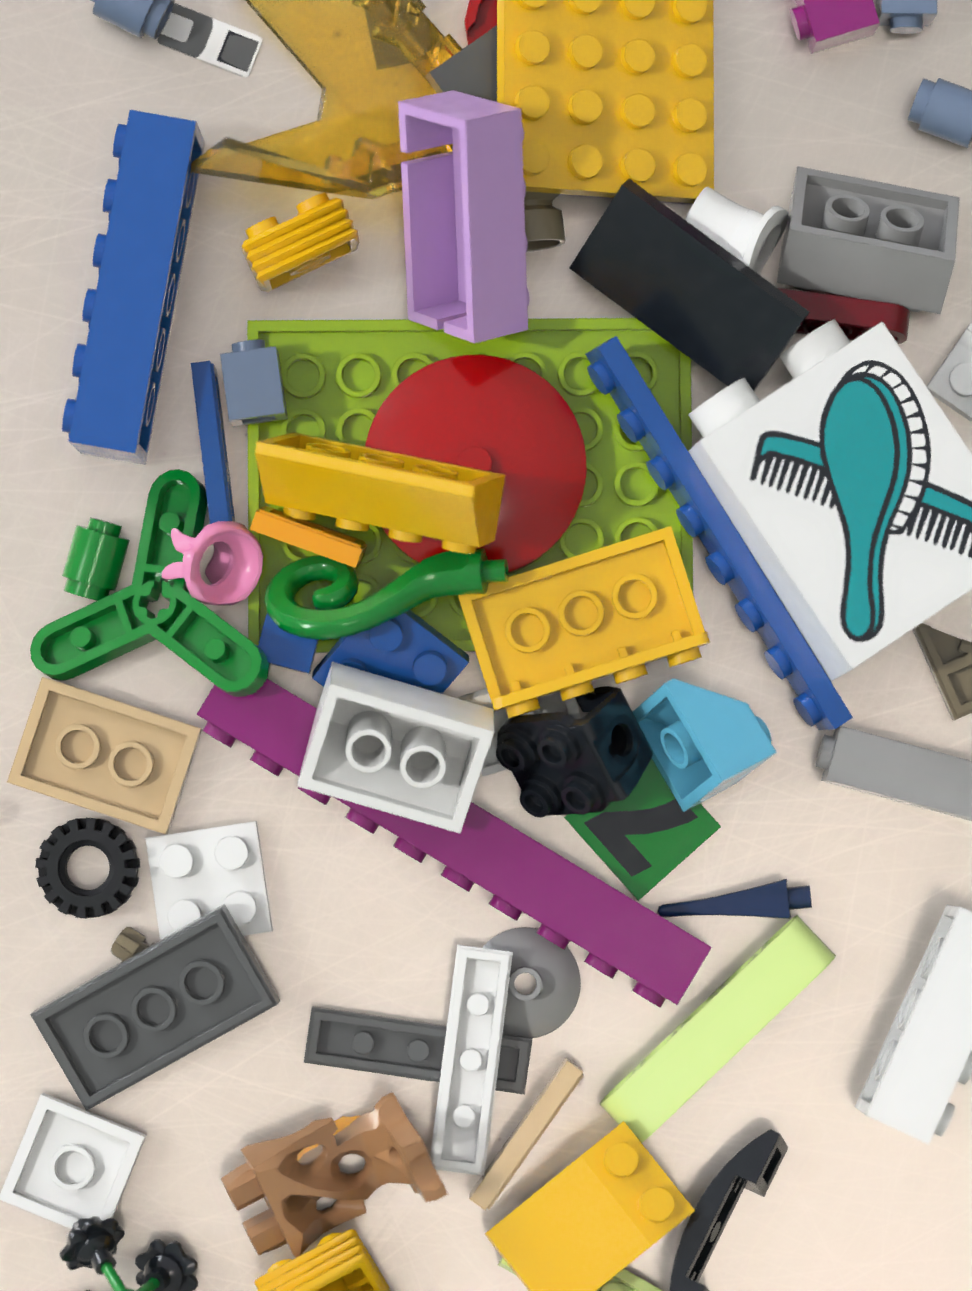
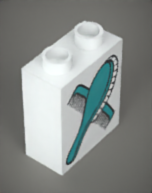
[688,319,972,681]

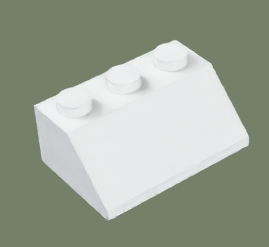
[297,662,494,833]

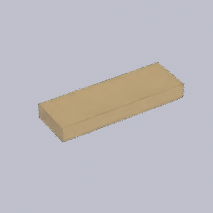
[469,1057,584,1211]

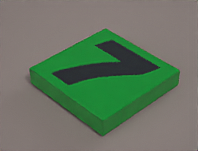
[564,758,721,901]

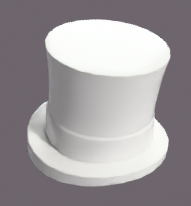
[685,186,789,275]

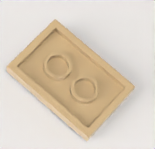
[7,677,202,834]

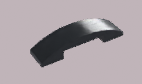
[669,1129,788,1291]

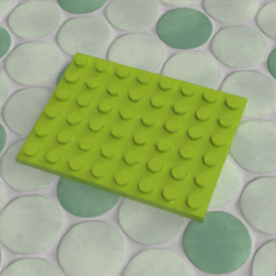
[247,318,693,653]

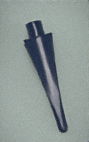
[657,879,812,919]

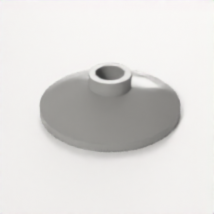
[482,927,581,1038]

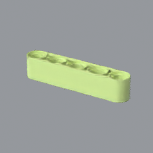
[600,915,836,1143]

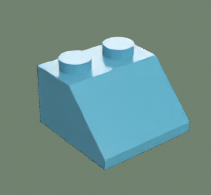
[633,679,776,812]

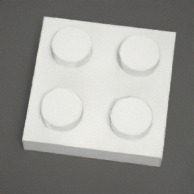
[145,821,273,940]
[0,1093,146,1229]

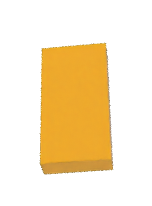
[250,506,367,568]

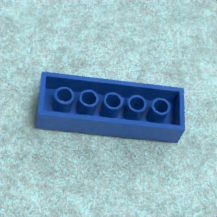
[62,110,205,465]

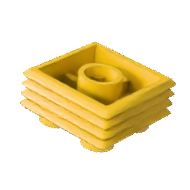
[241,192,359,292]
[254,1229,390,1291]

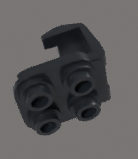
[496,686,653,818]

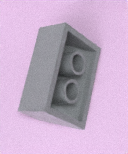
[777,166,959,314]

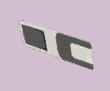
[157,3,263,77]

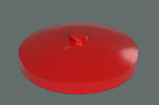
[365,355,587,573]

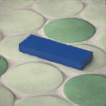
[191,361,235,524]

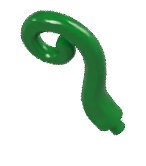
[264,549,509,639]

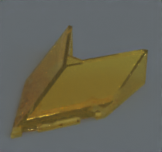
[190,0,462,200]

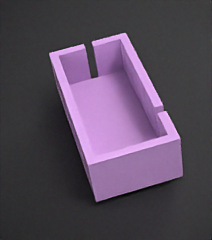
[398,90,529,343]

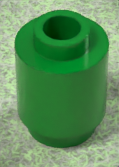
[62,517,130,601]

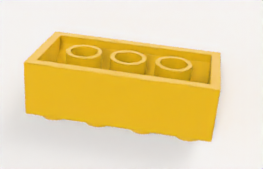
[255,432,506,554]

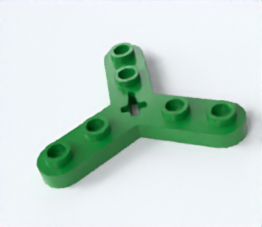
[30,469,269,697]

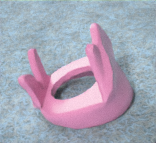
[161,521,263,605]

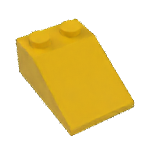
[484,1121,695,1291]

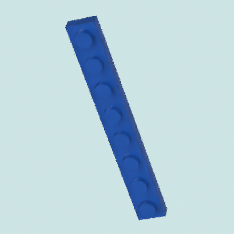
[585,336,853,730]

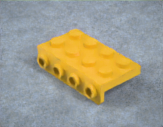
[457,526,710,718]

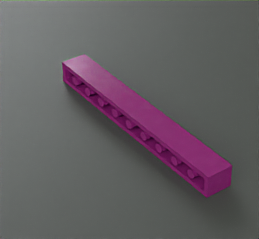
[196,678,712,1008]

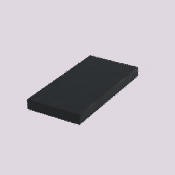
[569,179,810,392]

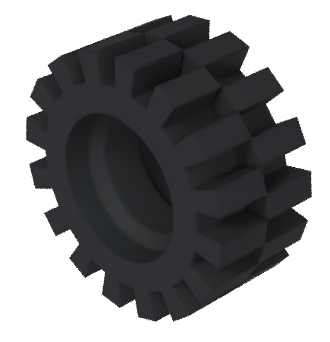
[35,818,140,919]

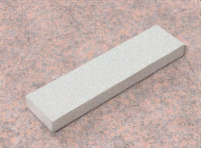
[430,944,513,1176]

